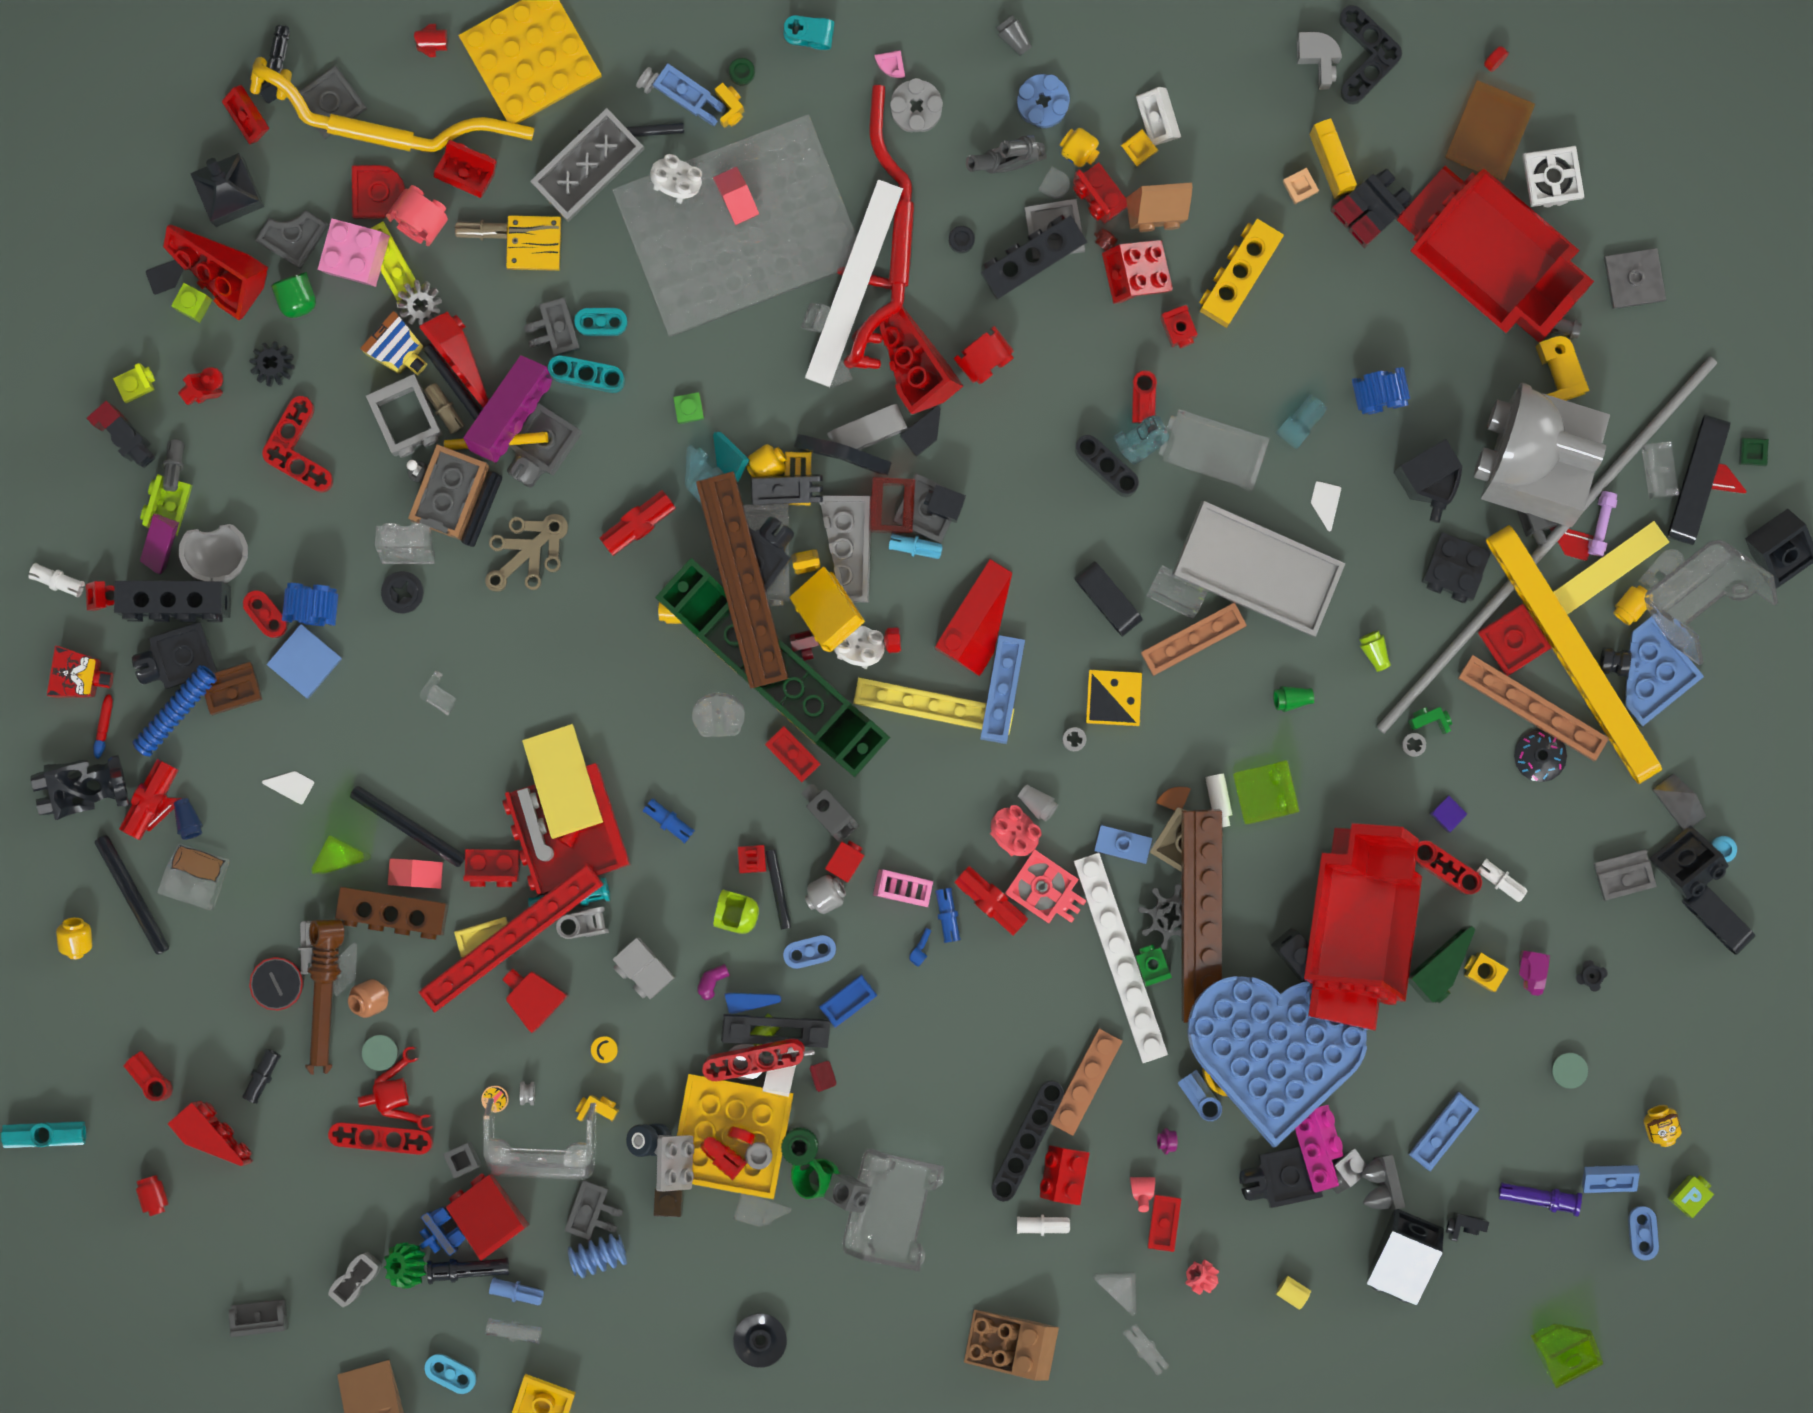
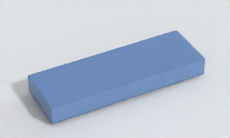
[1408,1092,1479,1171]

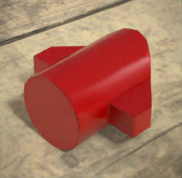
[414,24,448,57]

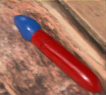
[93,694,113,759]

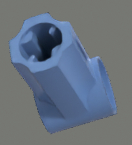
[1178,1070,1222,1121]

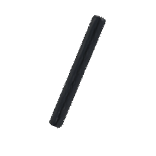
[350,786,465,867]
[95,835,169,955]

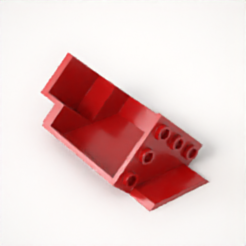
[1397,165,1594,342]
[1304,823,1422,1031]

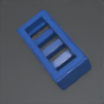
[725,993,782,1014]

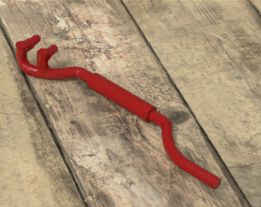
[844,85,914,369]

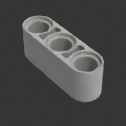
[827,404,908,450]

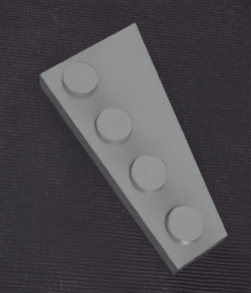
[819,496,872,603]

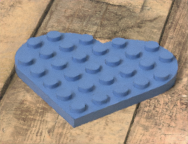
[1188,976,1368,1147]

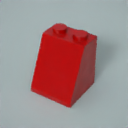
[446,1173,530,1261]

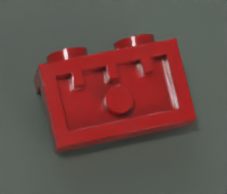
[463,849,520,887]

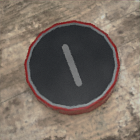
[249,957,304,1011]

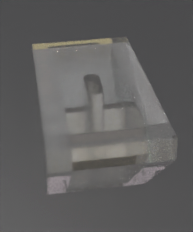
[1093,1272,1136,1316]

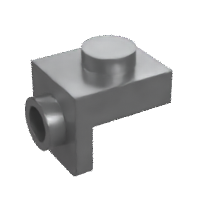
[1332,1149,1367,1194]

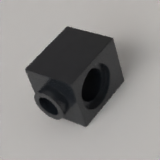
[924,485,966,523]

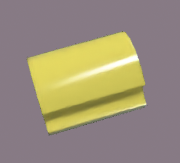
[1276,1275,1311,1310]

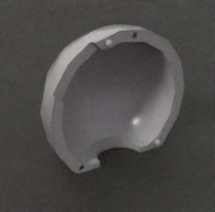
[179,524,248,583]

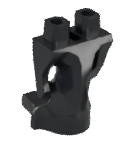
[30,755,130,820]

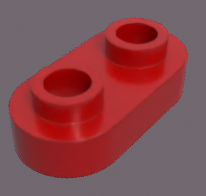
[243,590,288,638]

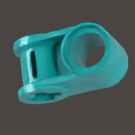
[783,15,835,50]

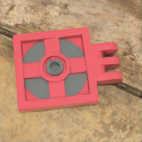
[1005,850,1086,924]

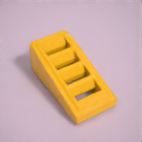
[791,549,821,575]

